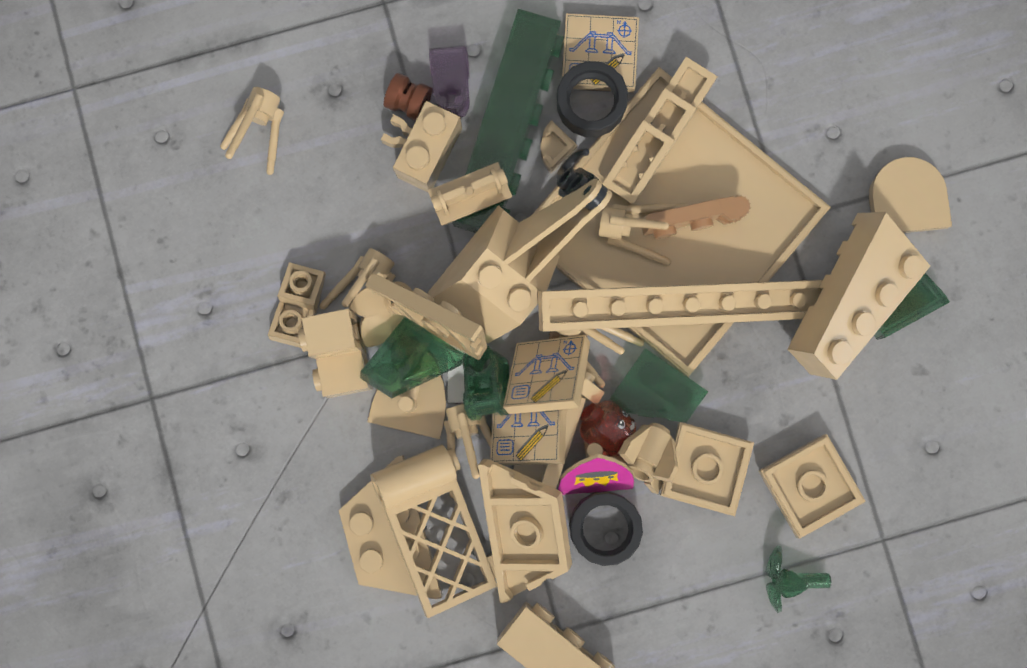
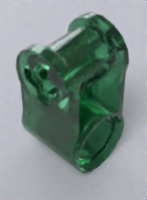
[462,346,509,421]

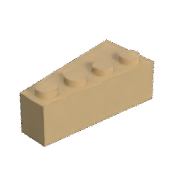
[787,212,930,380]

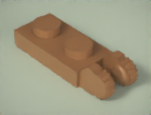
[642,195,751,239]

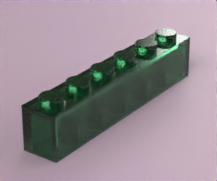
[452,9,565,233]

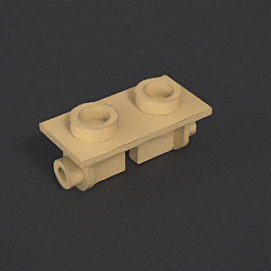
[427,162,512,226]

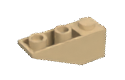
[497,602,616,668]

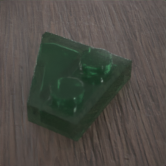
[360,317,465,399]

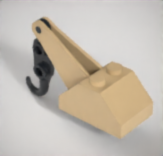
[427,148,612,344]

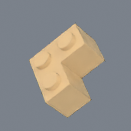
[298,309,373,398]

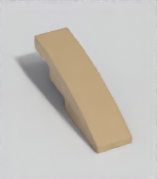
[602,57,718,204]

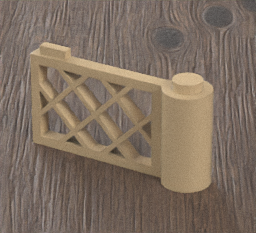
[370,444,497,618]

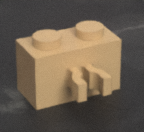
[381,101,462,192]

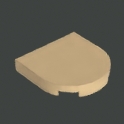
[869,157,952,233]

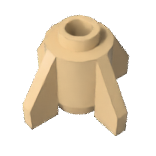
[611,423,678,494]

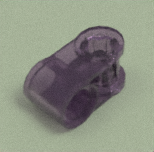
[429,45,470,119]

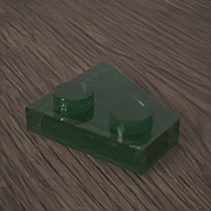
[604,348,708,423]

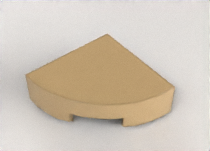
[541,120,578,174]

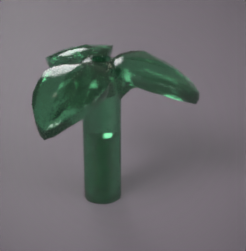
[765,545,832,613]

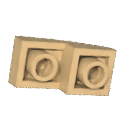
[268,262,326,348]

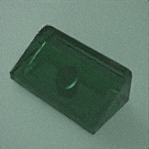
[874,273,950,340]

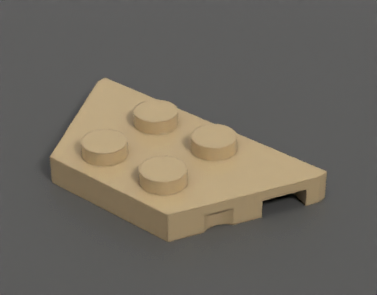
[365,273,487,360]
[338,455,443,599]
[478,459,572,603]

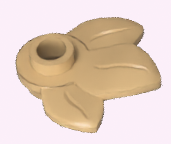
[349,281,416,348]

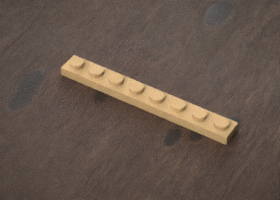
[538,280,823,332]

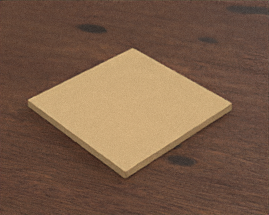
[531,67,831,377]

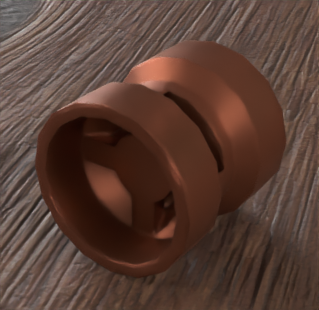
[383,73,433,121]

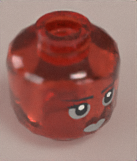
[580,400,636,457]

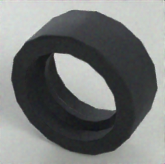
[557,61,628,137]
[569,491,643,566]

